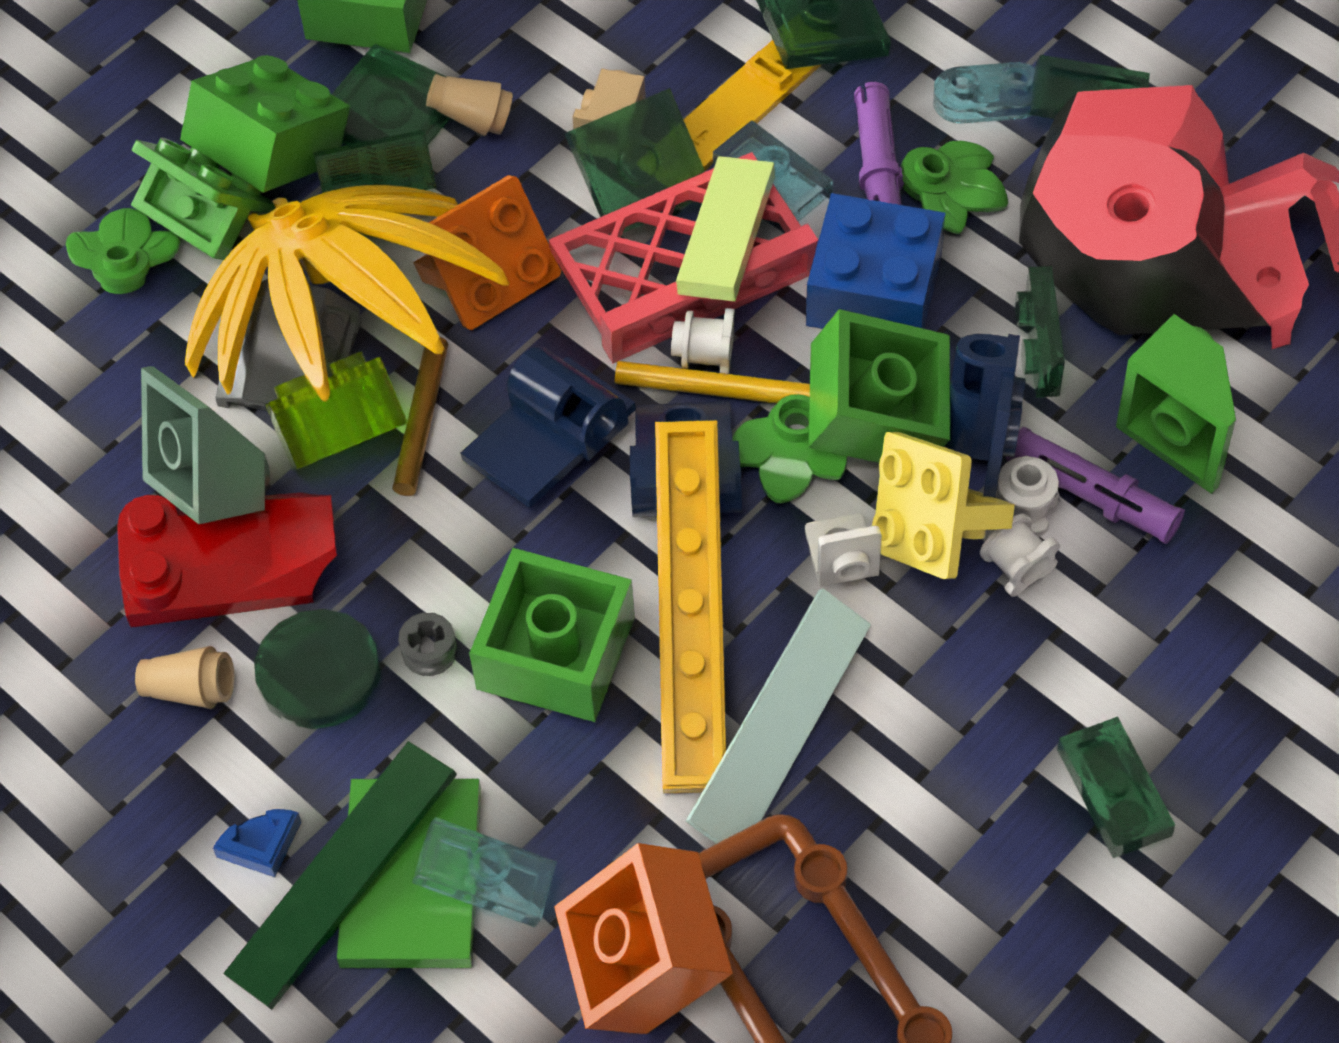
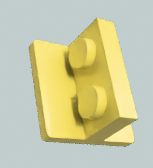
[872,432,1015,579]

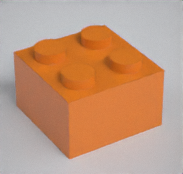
[554,843,733,1034]

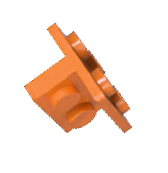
[413,175,561,330]

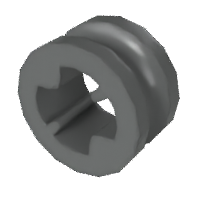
[398,613,457,676]

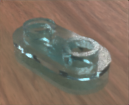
[933,62,1045,124]

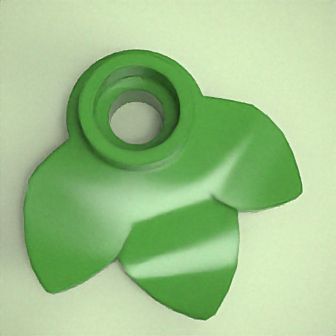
[900,141,1008,234]
[66,208,180,294]
[732,394,847,503]

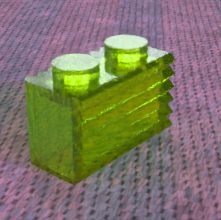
[265,351,408,470]

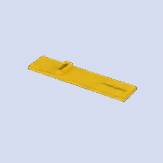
[636,16,841,188]

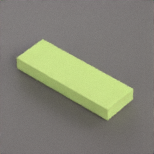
[676,156,775,302]

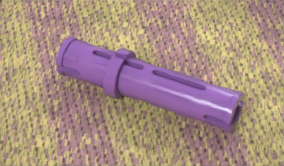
[854,82,904,205]
[1006,427,1185,544]

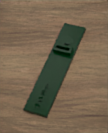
[223,741,457,1010]

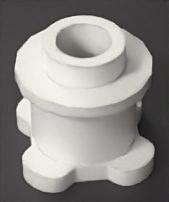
[671,308,735,374]
[997,456,1059,537]
[980,514,1061,597]

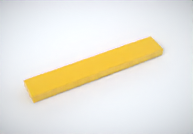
[655,420,726,794]

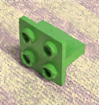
[131,138,275,260]

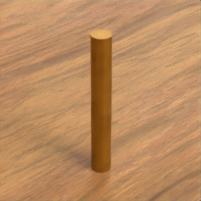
[392,337,448,496]

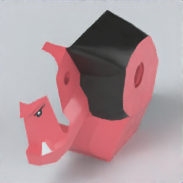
[1019,85,1339,349]

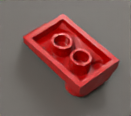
[117,492,337,628]

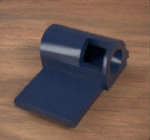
[945,333,1026,498]
[460,346,637,508]
[630,401,742,517]

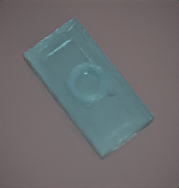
[713,120,833,222]
[412,817,557,927]

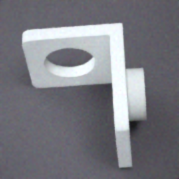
[805,513,882,587]

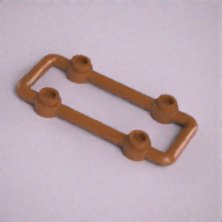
[698,814,952,1043]

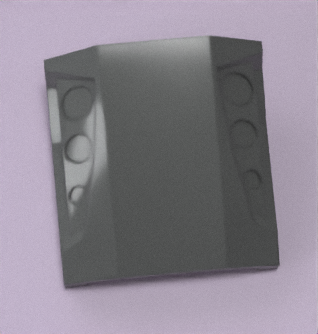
[215,279,361,428]

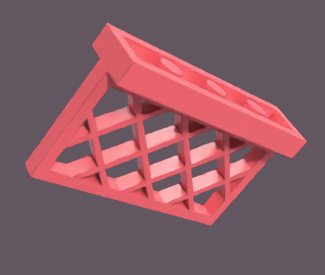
[549,152,819,364]

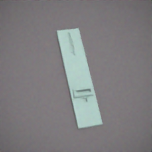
[685,588,871,844]

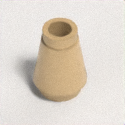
[426,74,513,136]
[135,646,235,709]

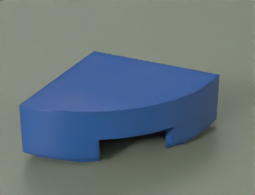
[213,809,302,877]

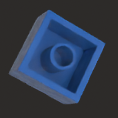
[806,193,946,329]

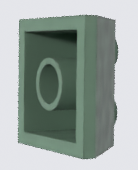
[141,366,270,524]

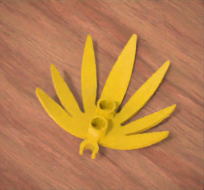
[185,185,509,402]

